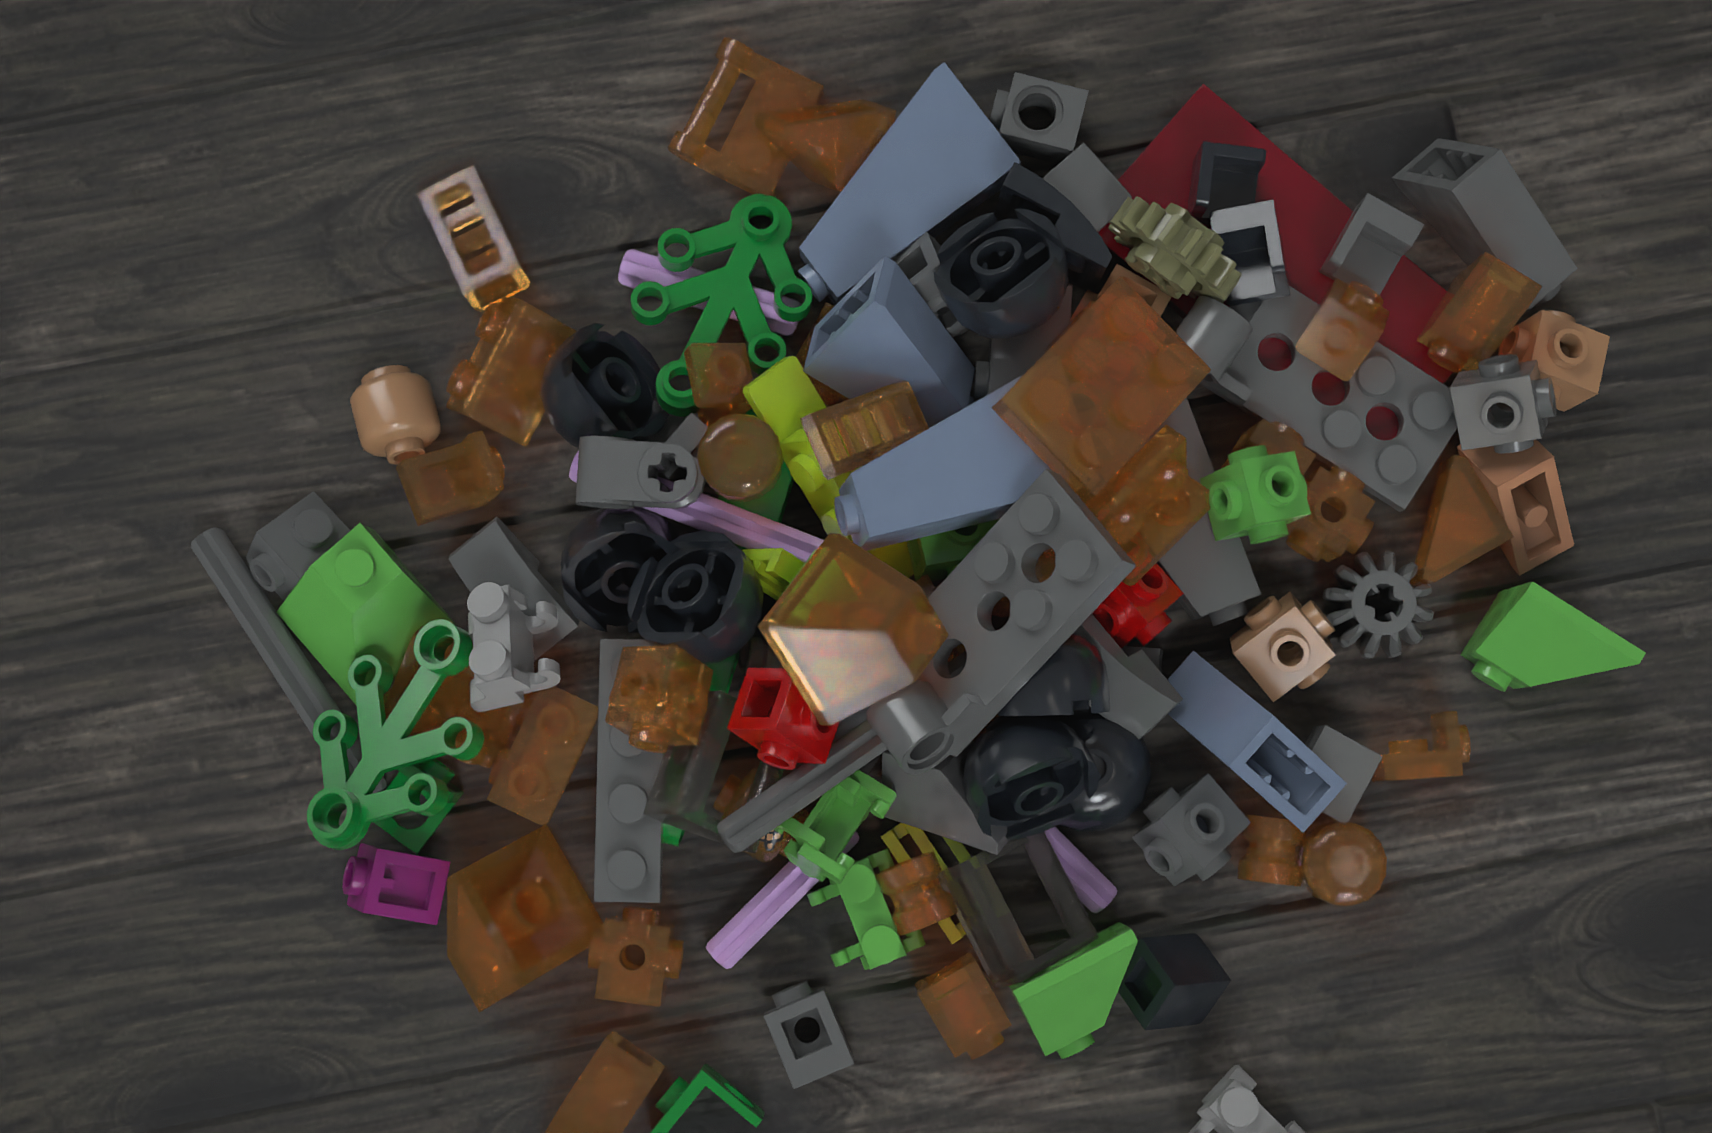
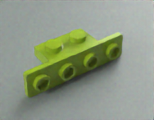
[743,356,914,601]

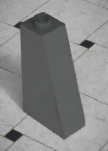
[1075,378,1261,626]

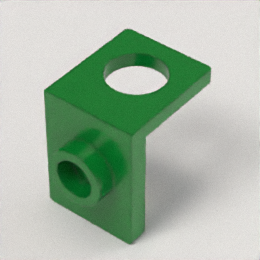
[373,758,464,853]
[650,1063,765,1133]

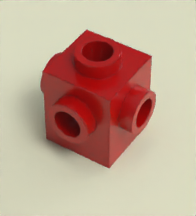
[1092,546,1184,649]
[727,668,845,770]

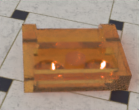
[667,37,824,197]

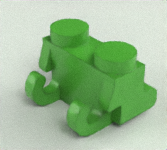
[773,770,897,884]
[807,848,926,970]

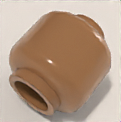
[350,365,441,465]

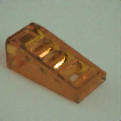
[417,165,531,311]
[800,381,929,480]

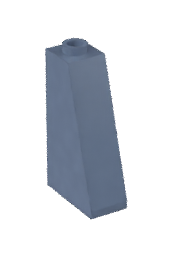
[797,62,1021,305]
[834,359,1096,553]

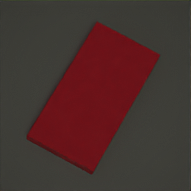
[1098,84,1490,440]

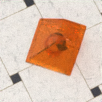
[758,533,949,726]
[447,824,610,1012]

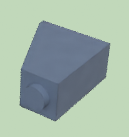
[803,256,975,437]
[1168,651,1347,833]

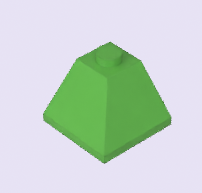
[276,523,457,706]
[1460,581,1646,692]
[1006,922,1138,1059]

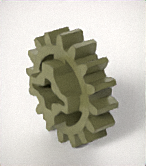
[1108,196,1242,303]

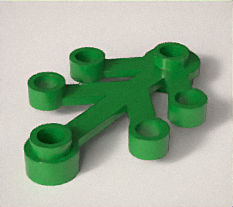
[631,194,812,417]
[307,619,484,850]

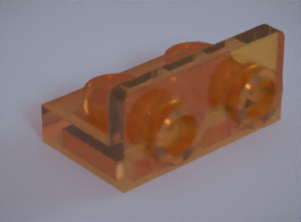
[446,297,576,447]
[1085,424,1211,586]

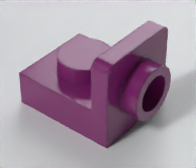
[343,843,451,925]

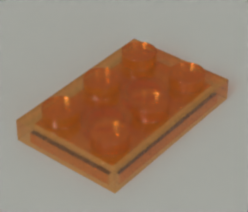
[991,276,1211,503]

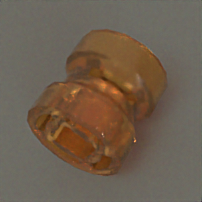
[1237,814,1307,886]
[875,850,958,936]

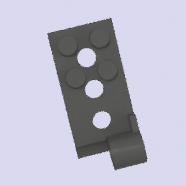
[1164,286,1457,512]
[867,469,1136,774]

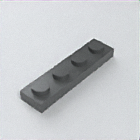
[594,639,667,903]

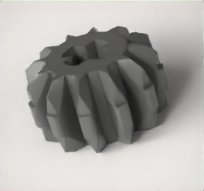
[1322,551,1434,659]

